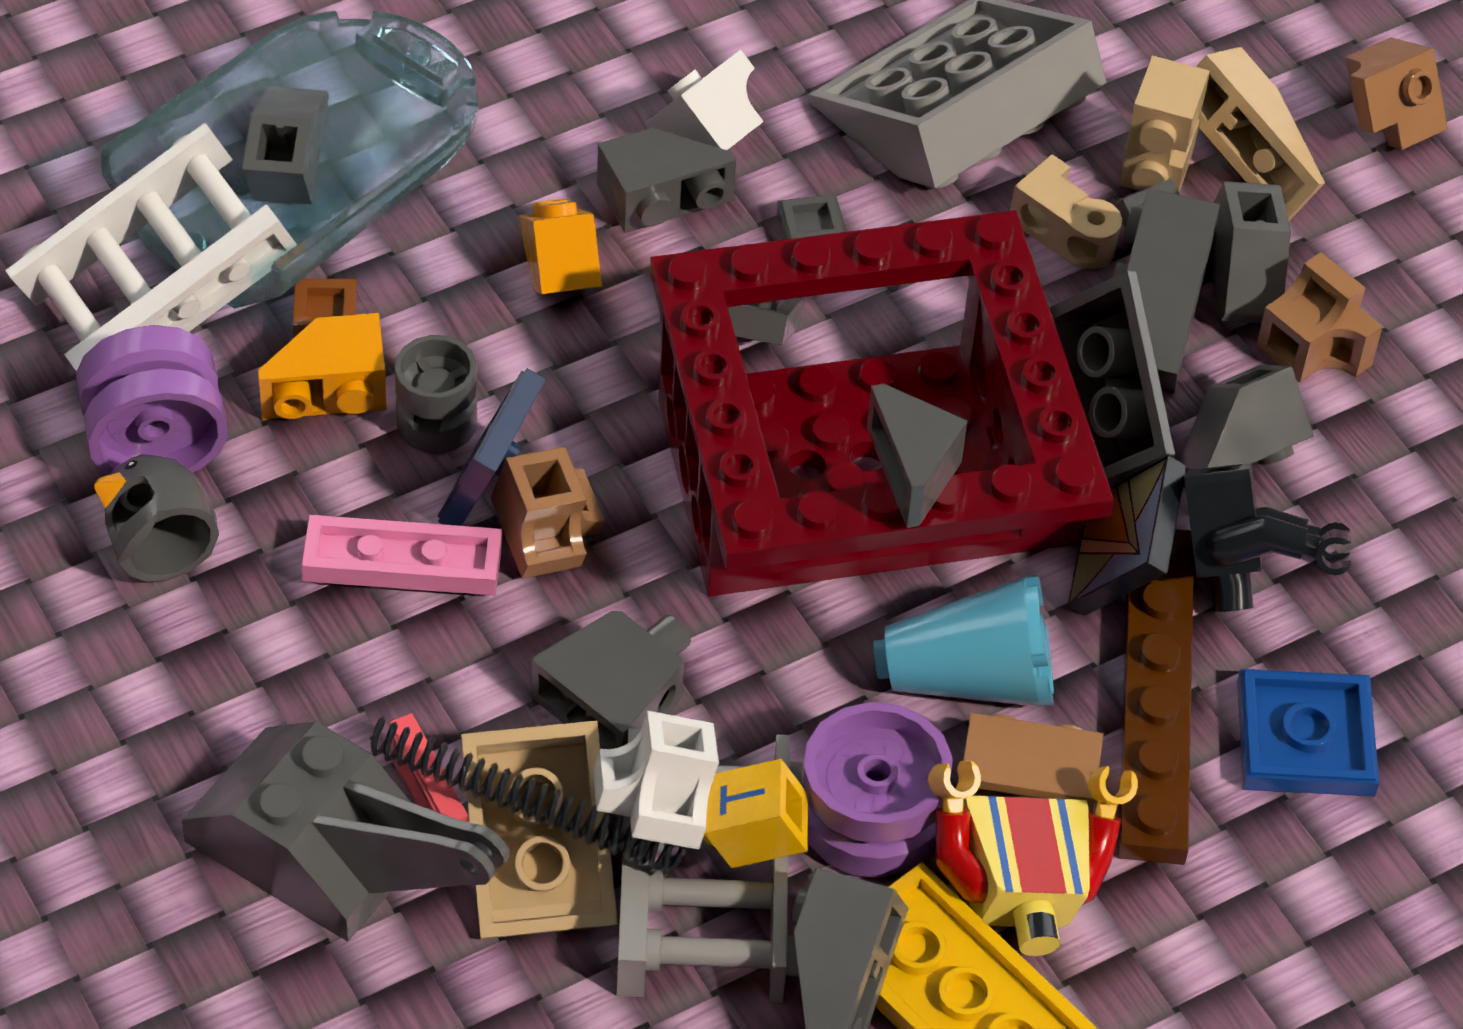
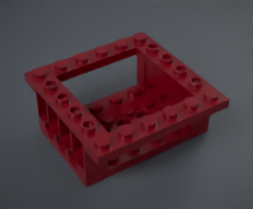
[650,210,1114,597]

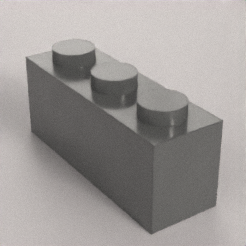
[1113,188,1220,393]

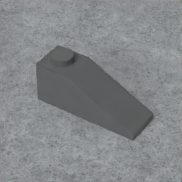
[792,867,909,1029]

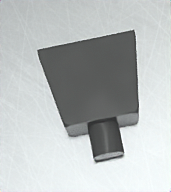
[531,611,691,749]

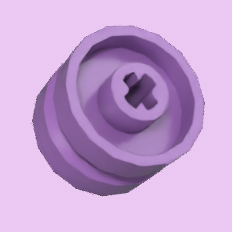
[76,325,228,475]
[802,702,953,878]

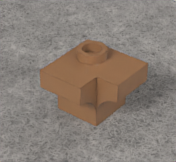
[1345,37,1448,150]
[1256,252,1383,383]
[490,447,605,579]

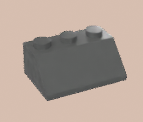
[1049,271,1175,488]

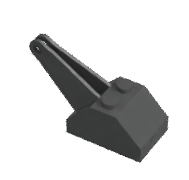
[182,721,510,942]

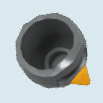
[94,454,219,582]

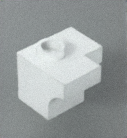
[644,50,764,150]
[593,711,719,849]

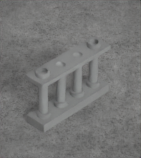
[617,728,802,1003]

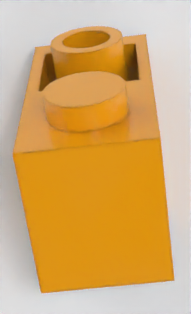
[518,199,602,294]
[258,313,387,420]

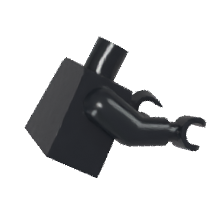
[1184,462,1352,612]

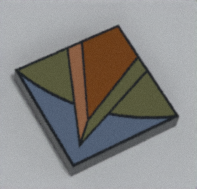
[1067,455,1186,616]

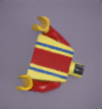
[928,761,1138,956]

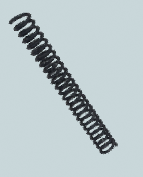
[370,716,687,877]

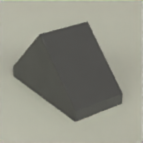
[867,384,967,528]

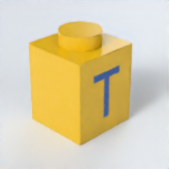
[703,759,808,868]

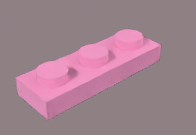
[301,515,502,596]

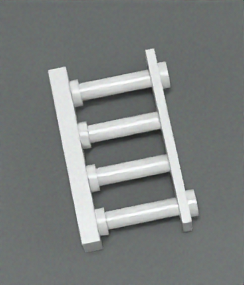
[5,123,300,371]

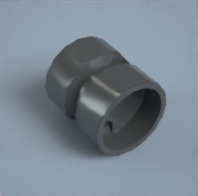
[395,335,478,453]

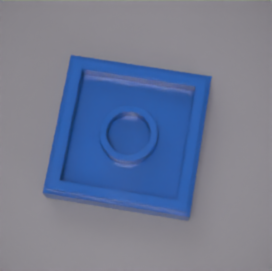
[1237,669,1379,797]

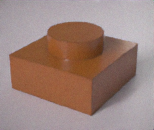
[293,278,358,337]

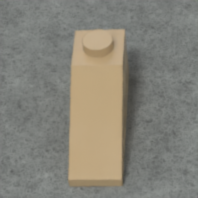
[1196,47,1325,221]

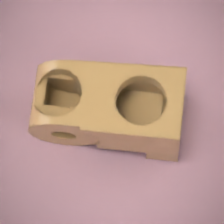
[1010,154,1122,269]

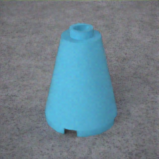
[873,575,1054,707]

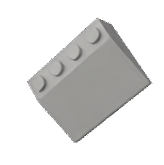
[808,0,1107,189]

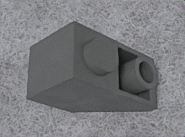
[242,86,329,204]
[597,127,736,233]
[1208,181,1291,323]
[1179,365,1314,474]

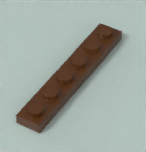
[1118,529,1194,865]

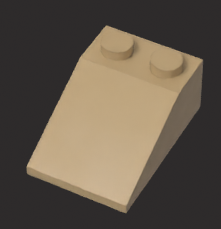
[461,720,618,940]

